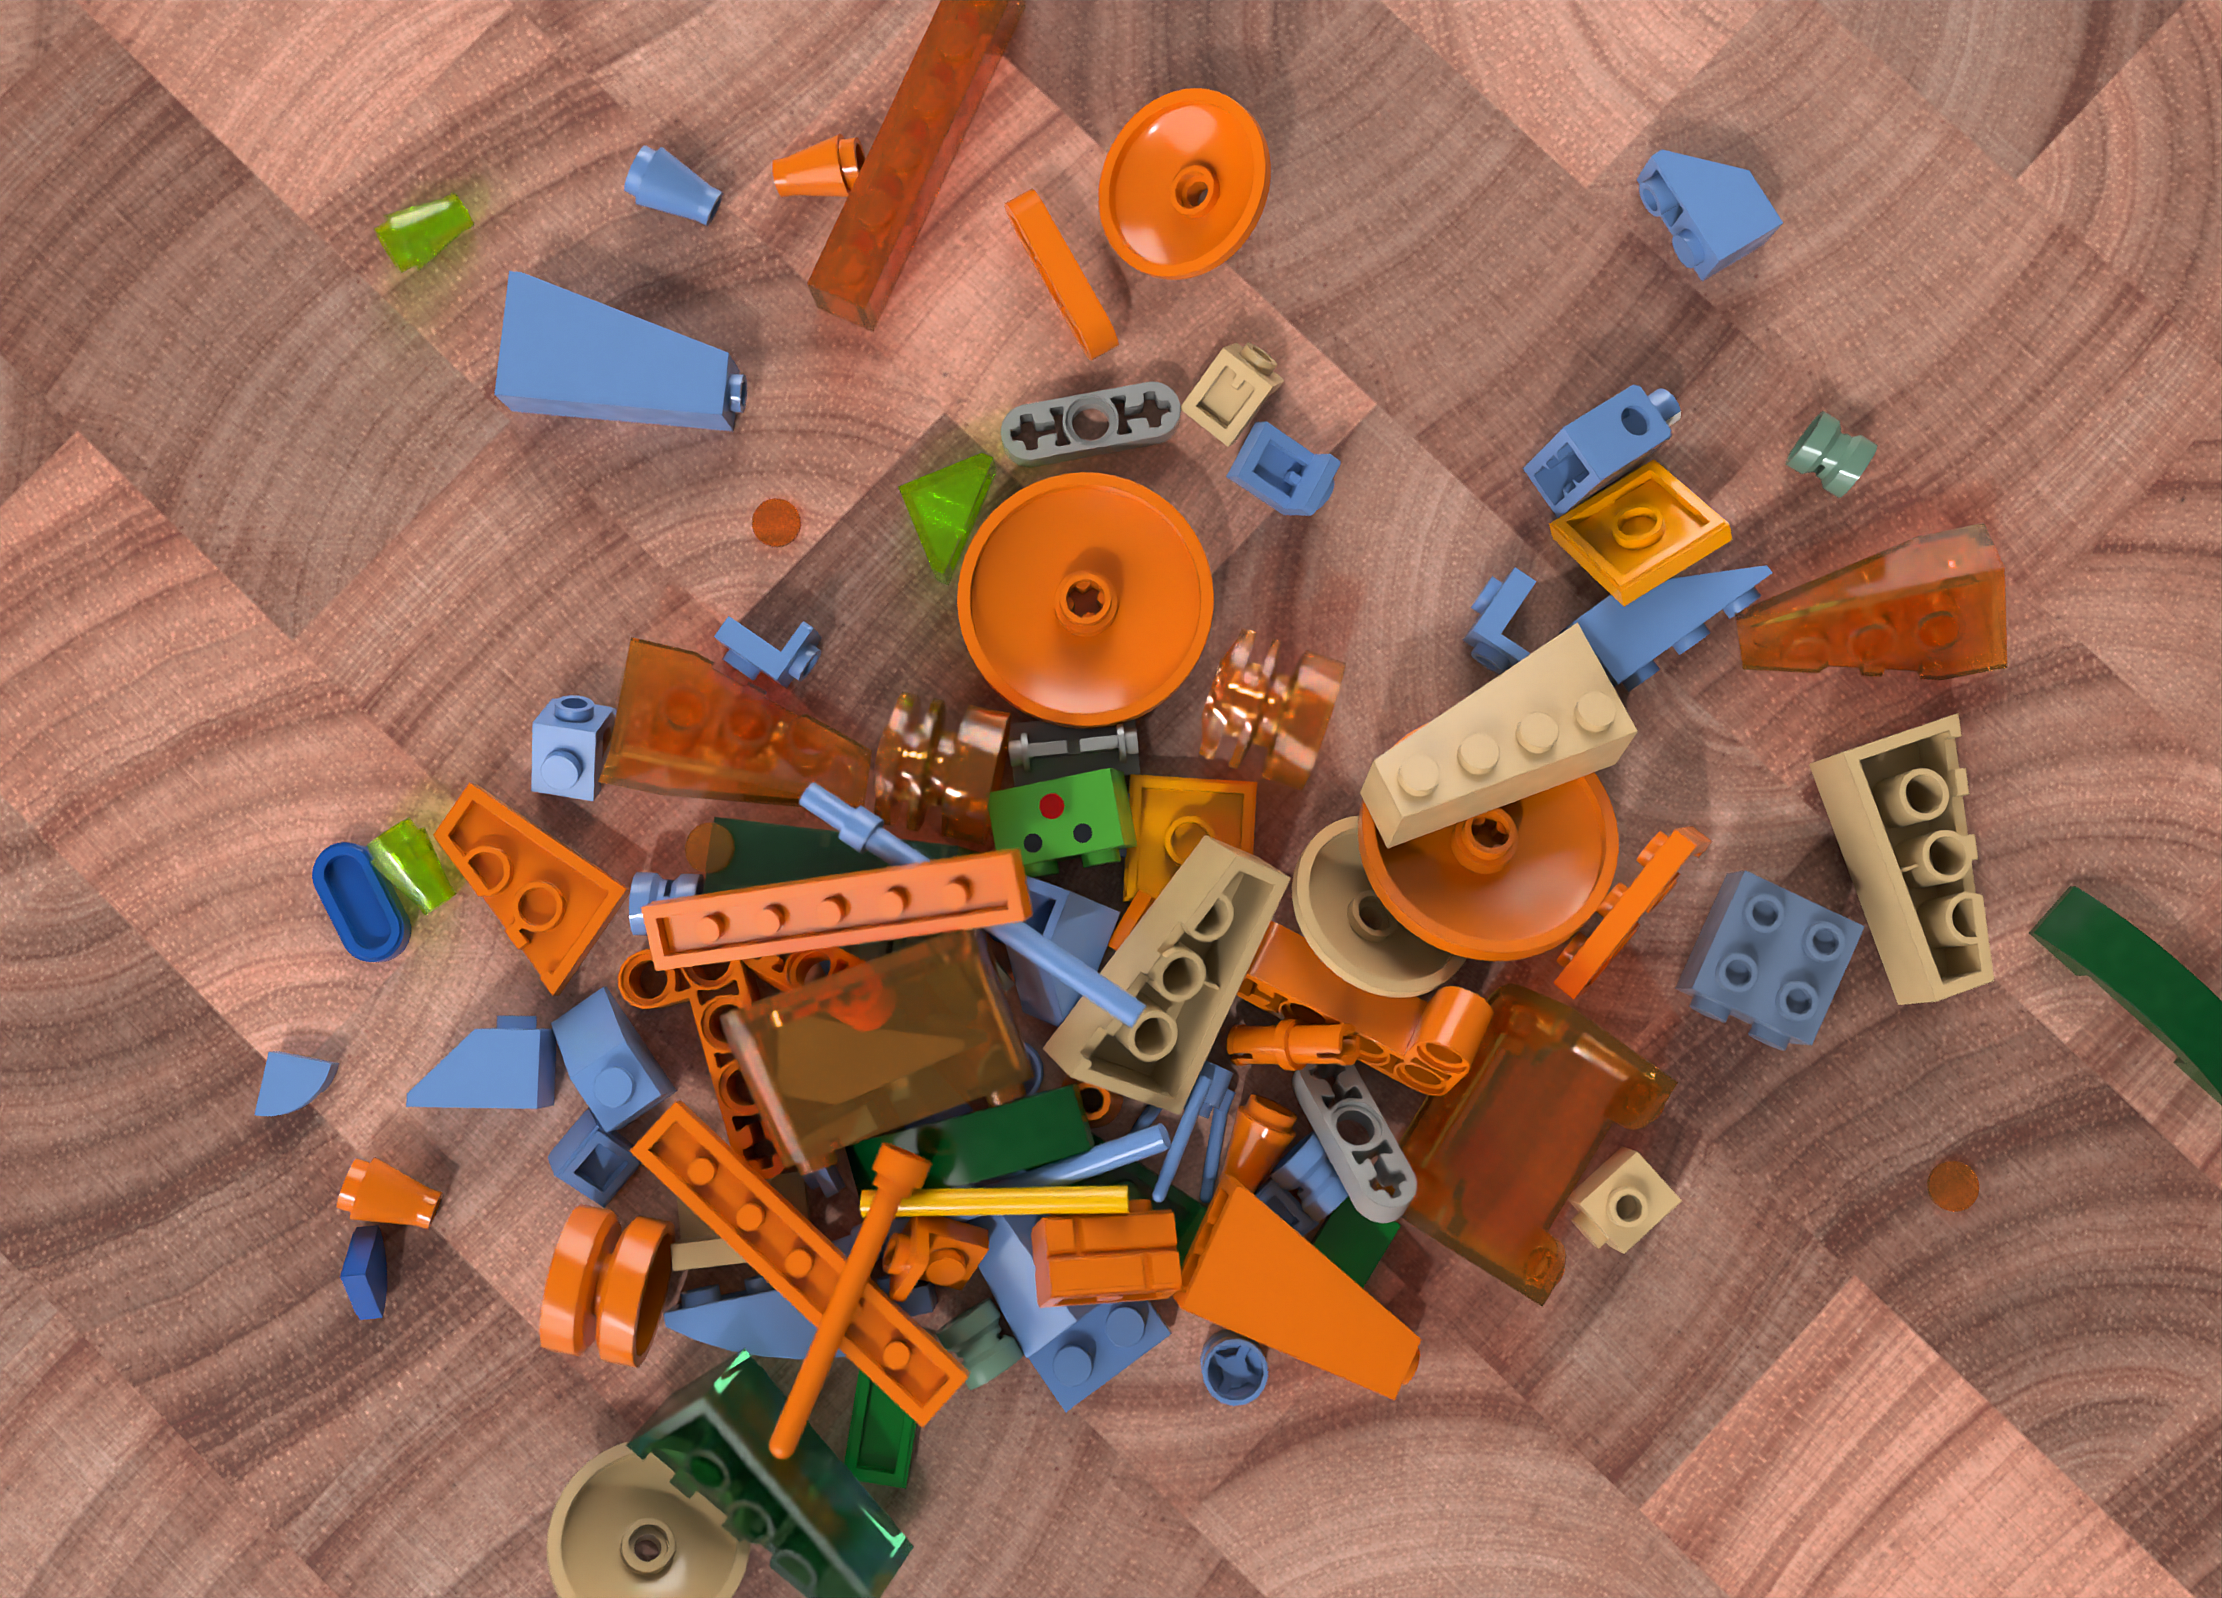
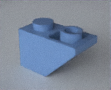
[1636,150,1783,282]
[1005,876,1120,1027]

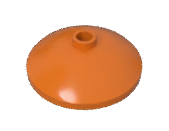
[1098,88,1271,280]

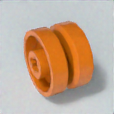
[539,1204,676,1368]

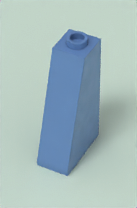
[494,271,747,431]

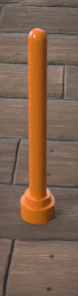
[769,1142,932,1459]

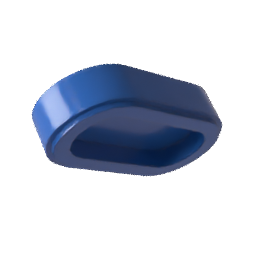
[312,842,411,962]

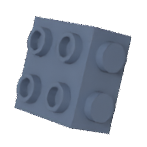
[1675,870,1865,1051]

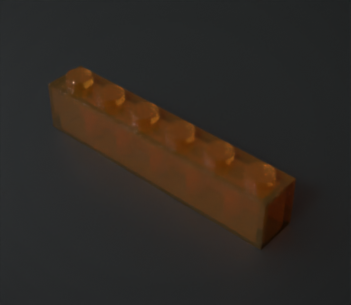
[807,0,1026,332]

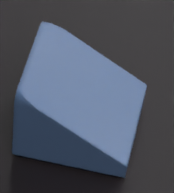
[548,1109,642,1208]

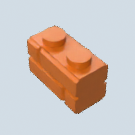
[1031,1199,1182,1308]

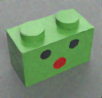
[986,768,1137,879]

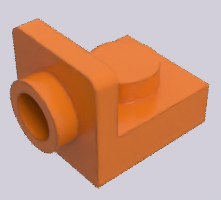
[883,1216,989,1303]

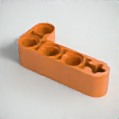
[1236,921,1494,1096]
[618,948,801,1179]

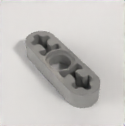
[1001,382,1181,467]
[1292,1064,1417,1223]

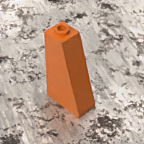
[1172,1173,1422,1400]

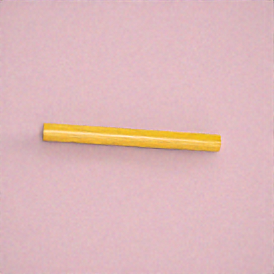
[860,1186,1129,1217]

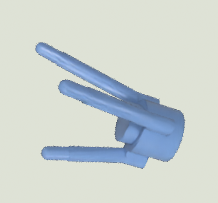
[1128,1060,1236,1203]

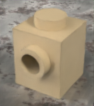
[1566,1146,1682,1254]

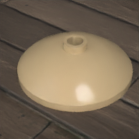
[1292,816,1467,998]
[547,1438,751,1598]

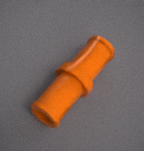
[1227,1019,1360,1071]

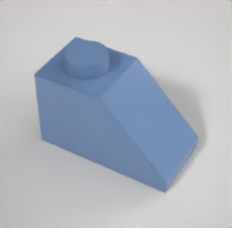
[551,987,677,1133]
[406,1015,557,1109]

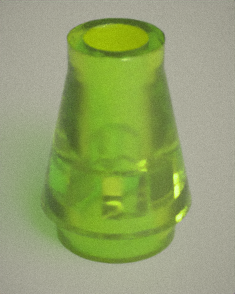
[373,192,474,274]
[366,817,457,916]

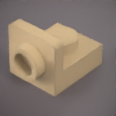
[1181,342,1284,447]

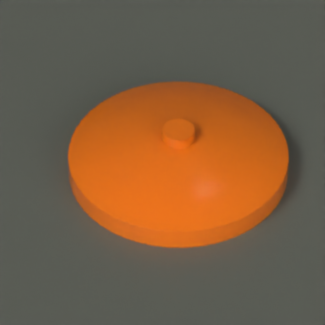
[957,472,1214,729]
[1358,722,1619,961]

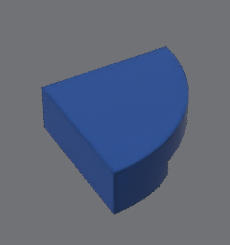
[340,1225,387,1320]

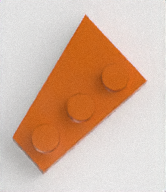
[433,782,630,996]
[1553,826,1713,999]

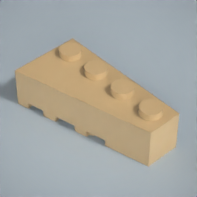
[1360,622,1638,849]
[1809,713,1994,1005]
[1042,835,1291,1115]

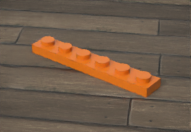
[641,848,1033,971]
[630,1100,970,1428]

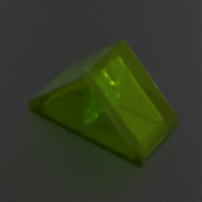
[898,453,997,586]

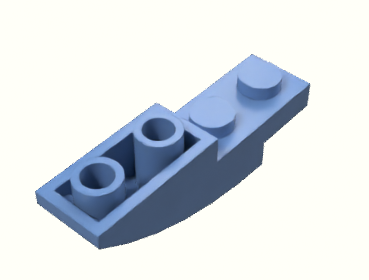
[663,1275,938,1359]

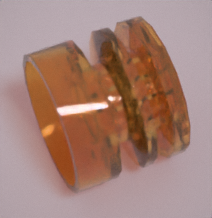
[1198,628,1346,791]
[873,692,1012,846]

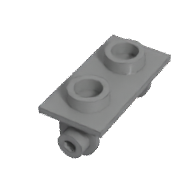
[1008,719,1140,787]

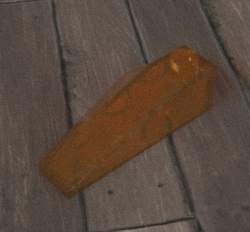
[1734,523,2008,680]
[598,637,872,810]

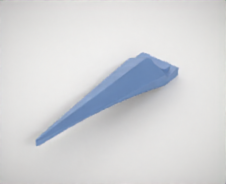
[819,960,1172,1412]

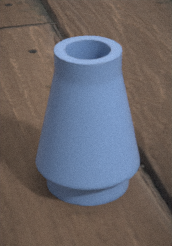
[624,145,723,226]

